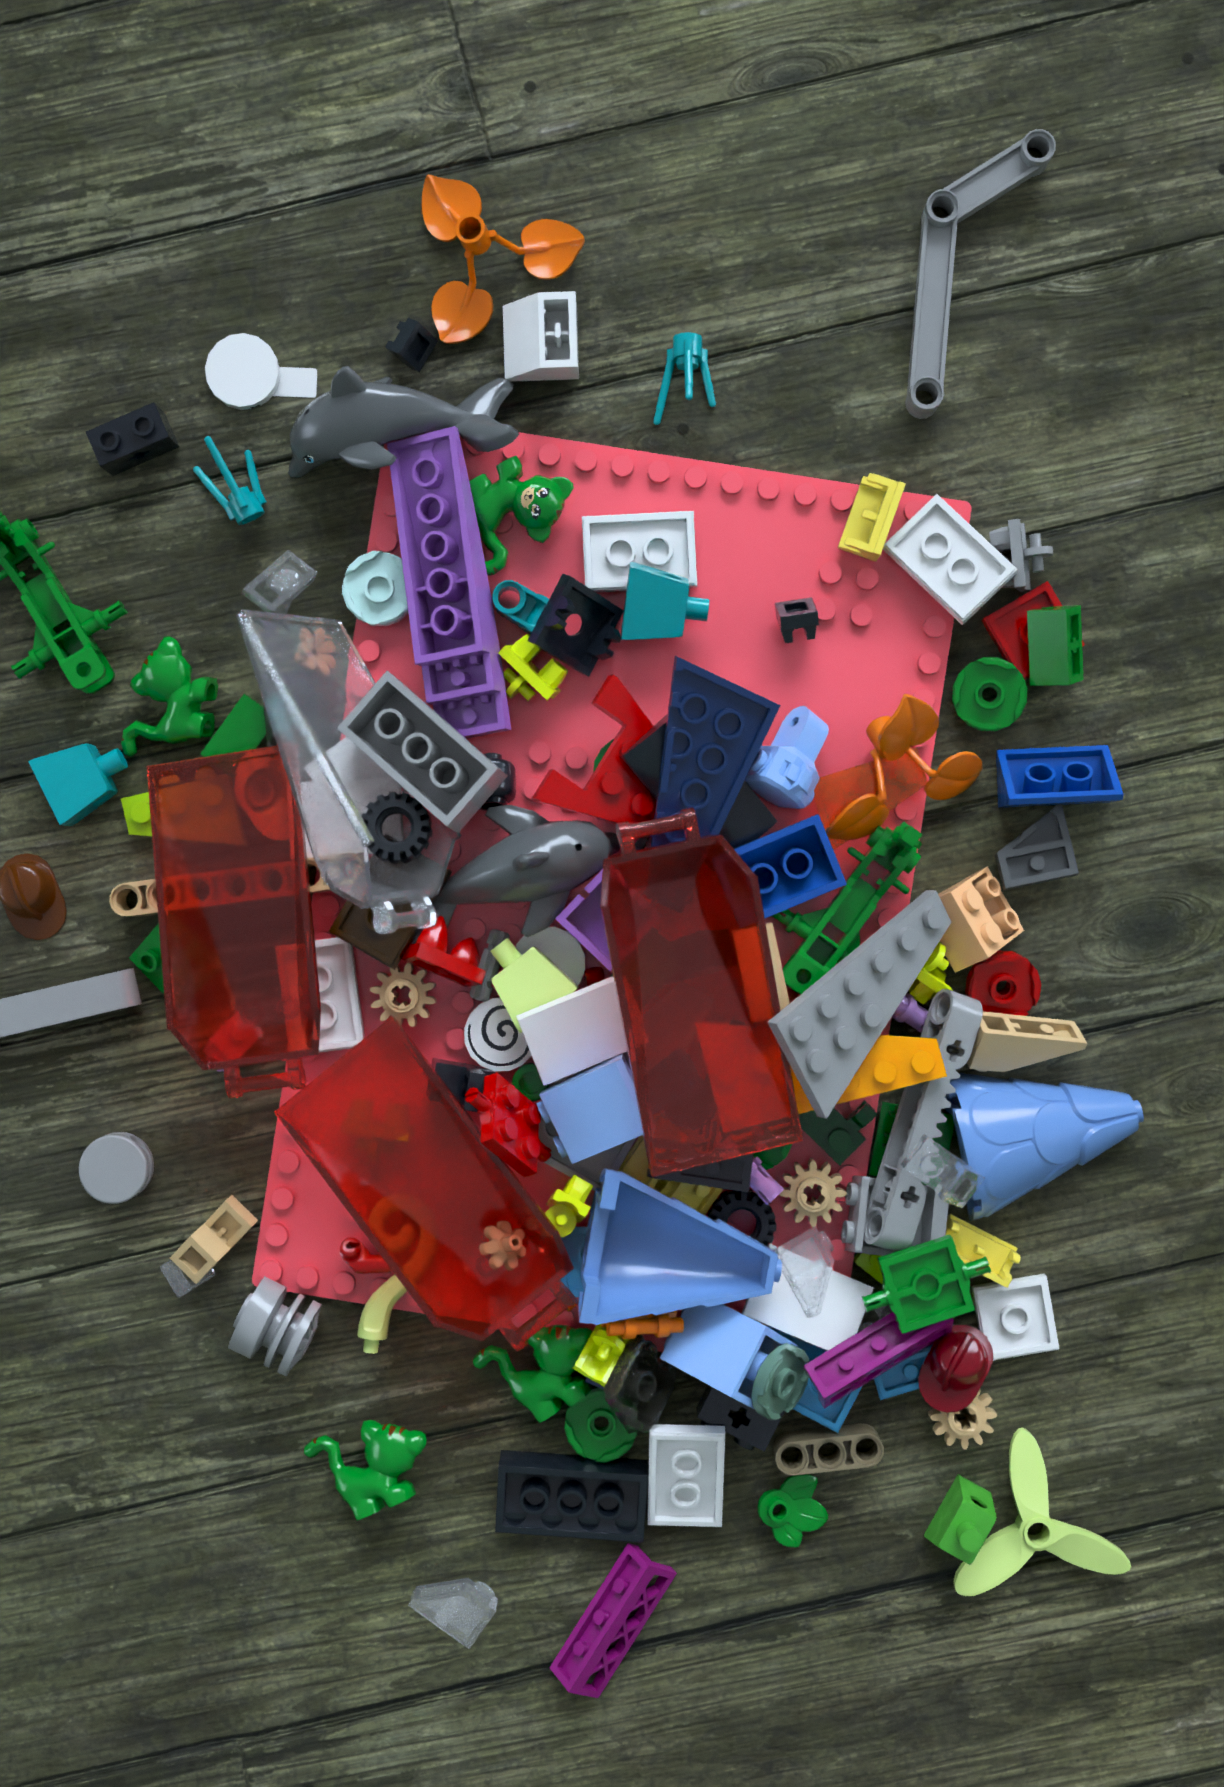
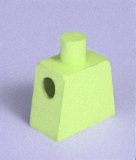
[490,938,579,1033]

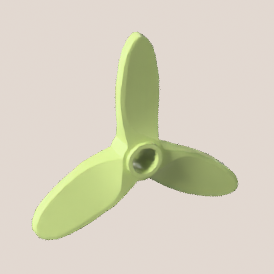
[954,1428,1131,1596]

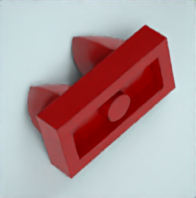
[402,916,486,987]

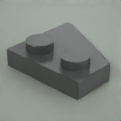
[995,804,1079,891]

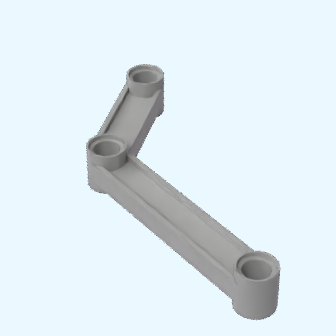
[905,129,1056,419]

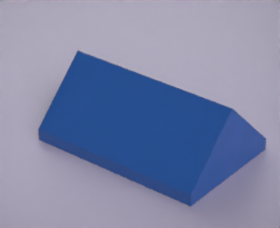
[996,745,1124,808]
[713,814,847,928]

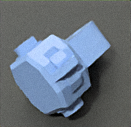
[745,706,829,809]

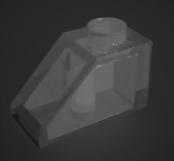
[772,1226,834,1318]
[408,1578,498,1649]

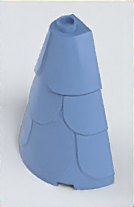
[945,1073,1144,1221]
[578,1168,782,1325]

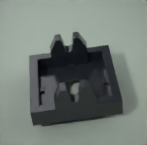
[527,574,624,677]

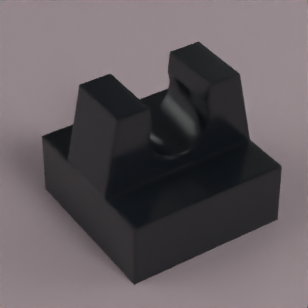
[385,317,438,373]
[775,597,819,643]

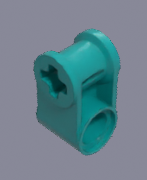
[492,580,549,634]

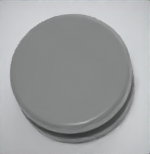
[79,1132,154,1204]

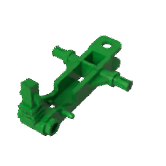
[0,511,128,694]
[772,822,923,995]

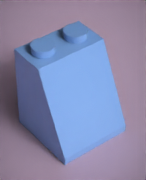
[537,1053,655,1164]
[660,1304,798,1409]

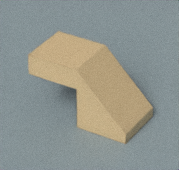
[170,1195,258,1284]

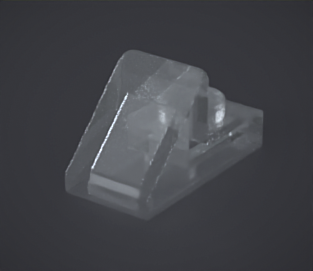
[241,550,317,619]
[901,1134,986,1208]

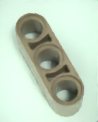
[773,1423,884,1476]

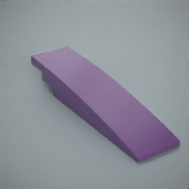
[387,426,511,739]

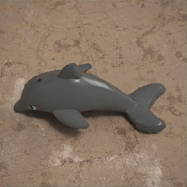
[288,366,519,478]
[410,805,623,945]

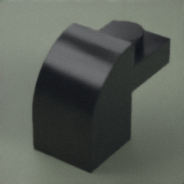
[426,1058,496,1112]

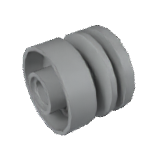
[228,1276,322,1376]

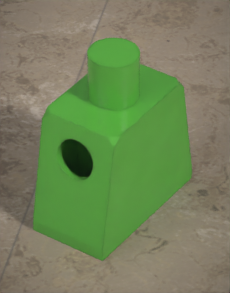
[924,1474,997,1565]

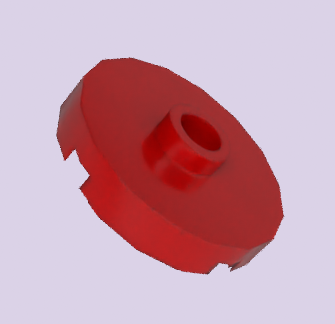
[965,950,1041,1016]

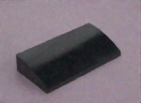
[620,715,778,871]
[495,1450,648,1542]

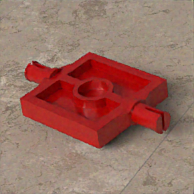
[465,1072,552,1177]

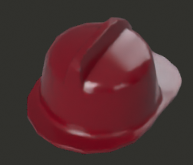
[918,1325,994,1413]

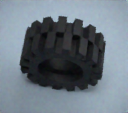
[360,792,432,864]
[708,1189,776,1246]

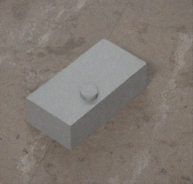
[337,671,508,833]

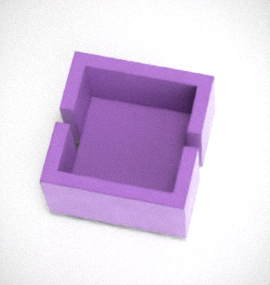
[555,864,663,971]

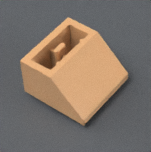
[938,866,1024,973]

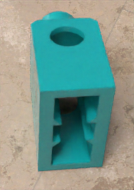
[621,562,709,640]
[28,743,128,826]

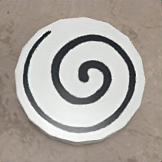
[464,997,531,1071]

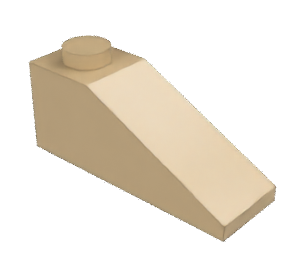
[967,1011,1087,1072]

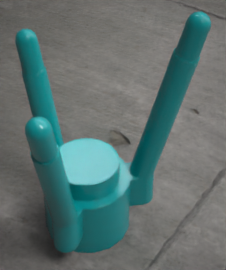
[653,332,716,425]
[193,436,267,525]

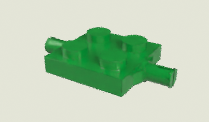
[862,1235,991,1334]

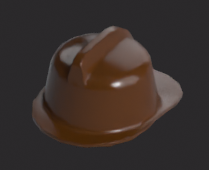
[0,853,67,940]

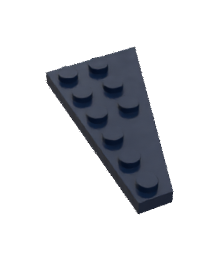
[645,656,781,913]

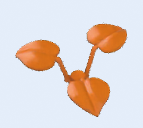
[422,174,585,344]
[826,694,982,840]

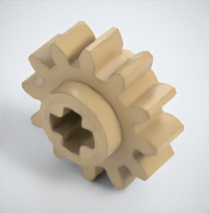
[370,962,437,1028]
[779,1158,847,1227]
[928,1390,997,1450]

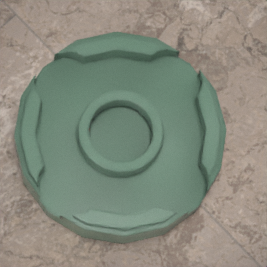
[751,1343,809,1420]

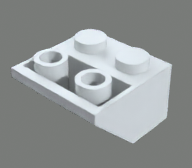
[503,291,579,382]

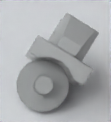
[989,519,1053,592]

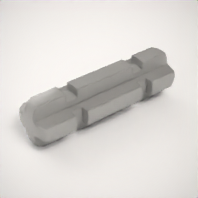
[470,929,510,1002]

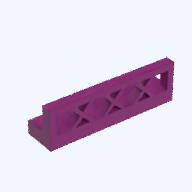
[804,1312,954,1409]
[549,1543,677,1698]

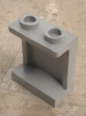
[841,1176,950,1256]

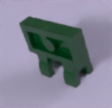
[790,1100,877,1166]

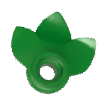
[758,1474,829,1547]

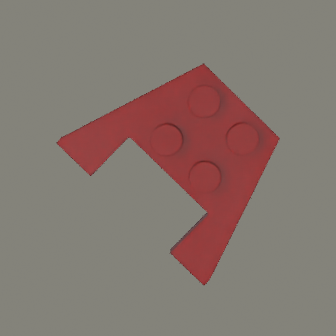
[532,674,656,831]

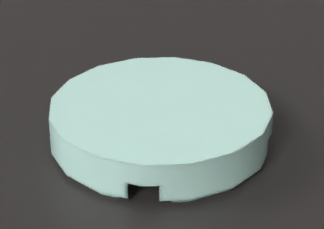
[342,551,408,626]

